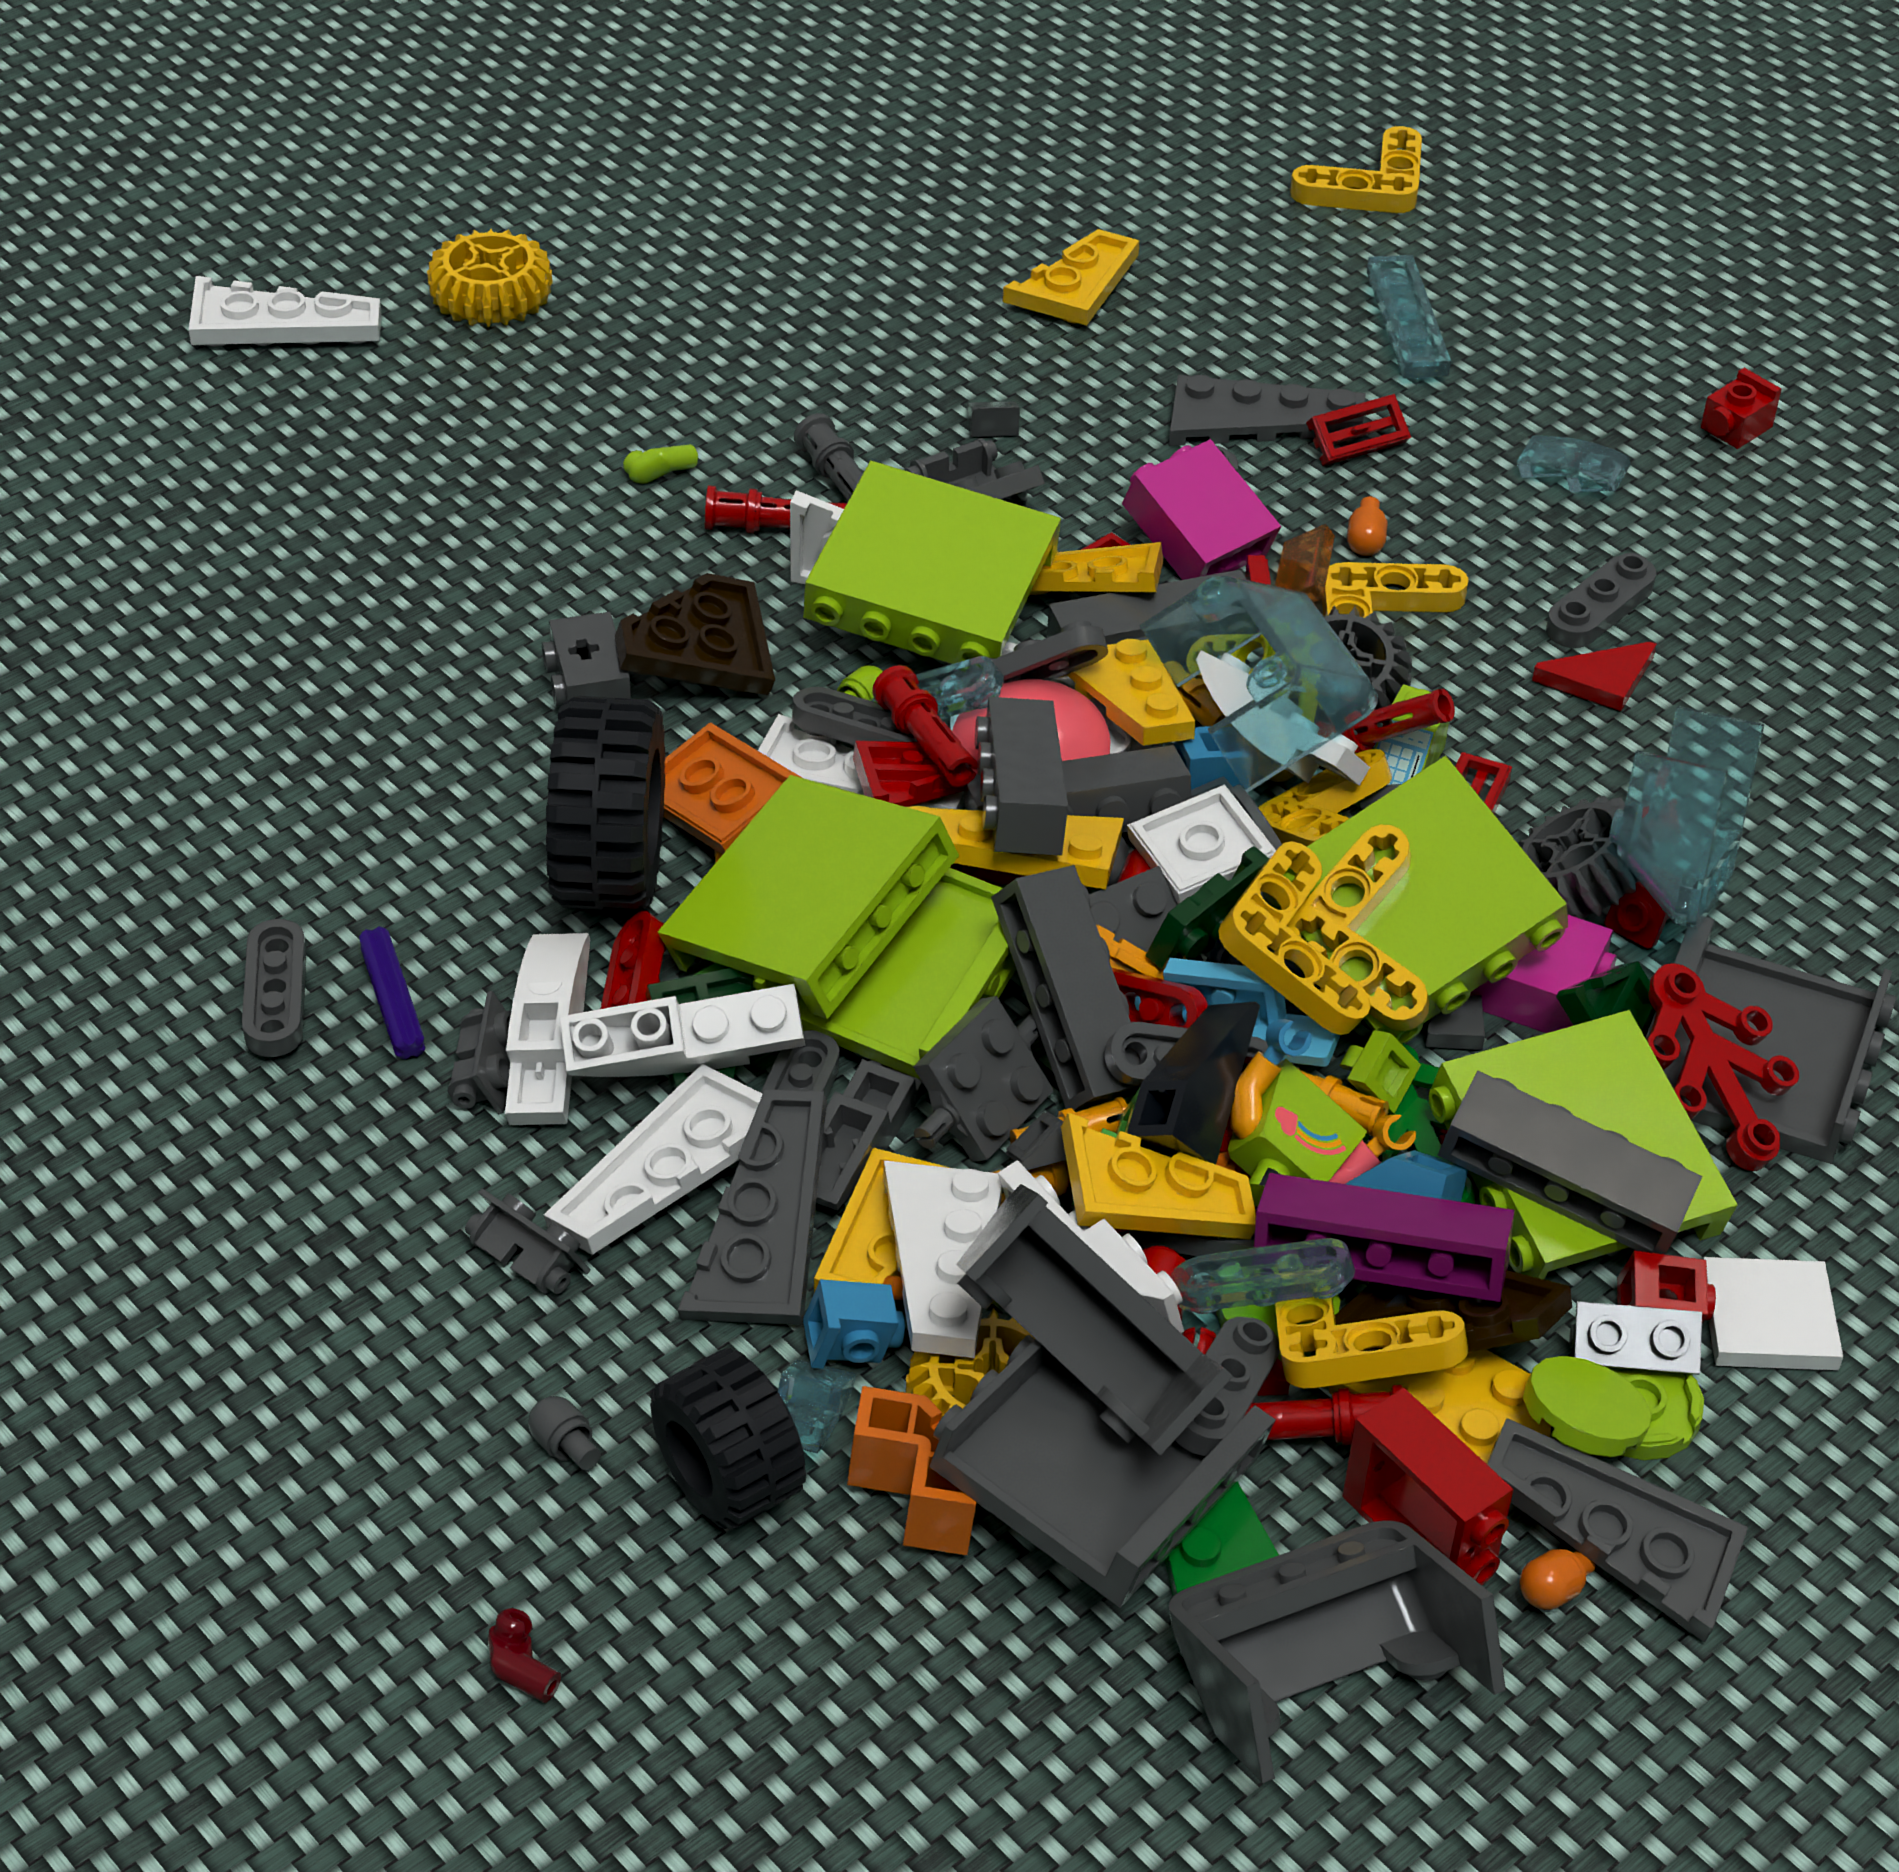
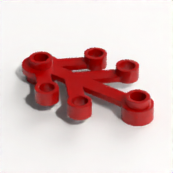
[1646,963,1799,1171]

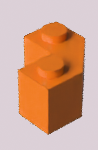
[847,1386,976,1555]

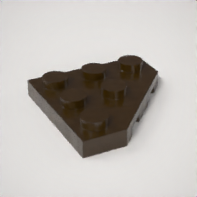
[615,573,775,696]
[1312,1270,1573,1356]

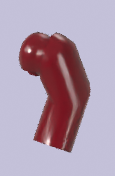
[487,1608,561,1703]

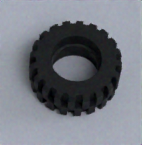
[546,696,665,912]

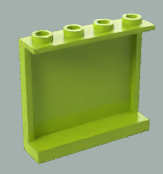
[803,460,1061,669]
[1262,755,1568,1044]
[658,775,959,1019]
[753,868,1016,1080]
[1429,1010,1738,1279]

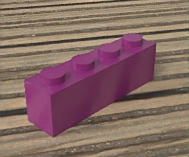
[1253,1173,1515,1302]

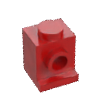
[1700,367,1782,449]
[1617,1250,1716,1324]

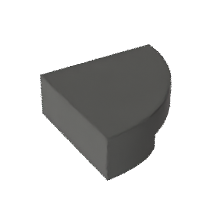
[1426,995,1485,1050]

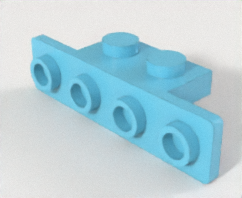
[1135,958,1341,1067]

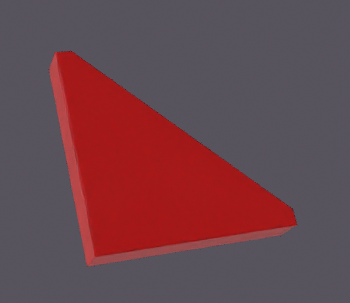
[1532,641,1657,711]

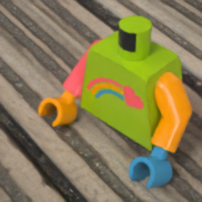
[1227,1019,1416,1207]

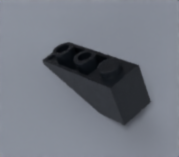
[1127,1002,1260,1164]

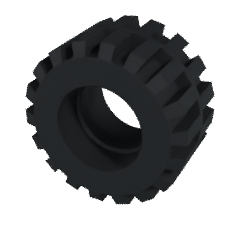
[650,1348,806,1530]

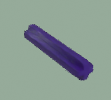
[359,926,426,1060]

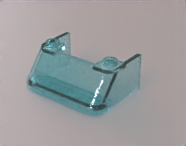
[1139,576,1378,793]
[1609,706,1765,929]

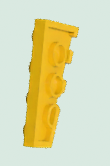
[908,806,1124,890]

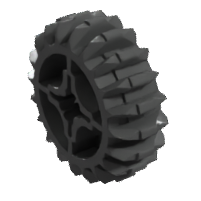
[1288,605,1412,722]
[1518,796,1657,920]

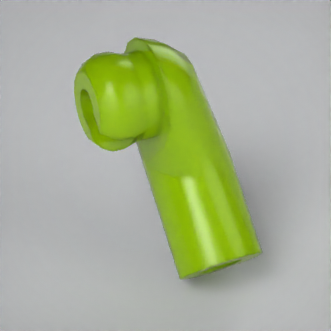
[623,444,698,484]

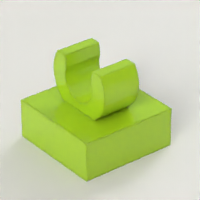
[1339,1030,1421,1114]

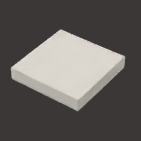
[1127,784,1276,905]
[1704,1257,1843,1371]

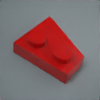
[853,741,968,807]

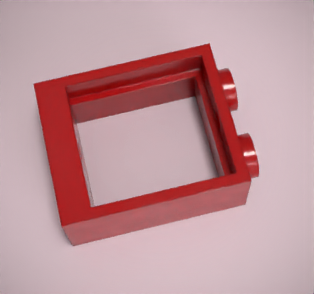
[1342,1387,1514,1585]

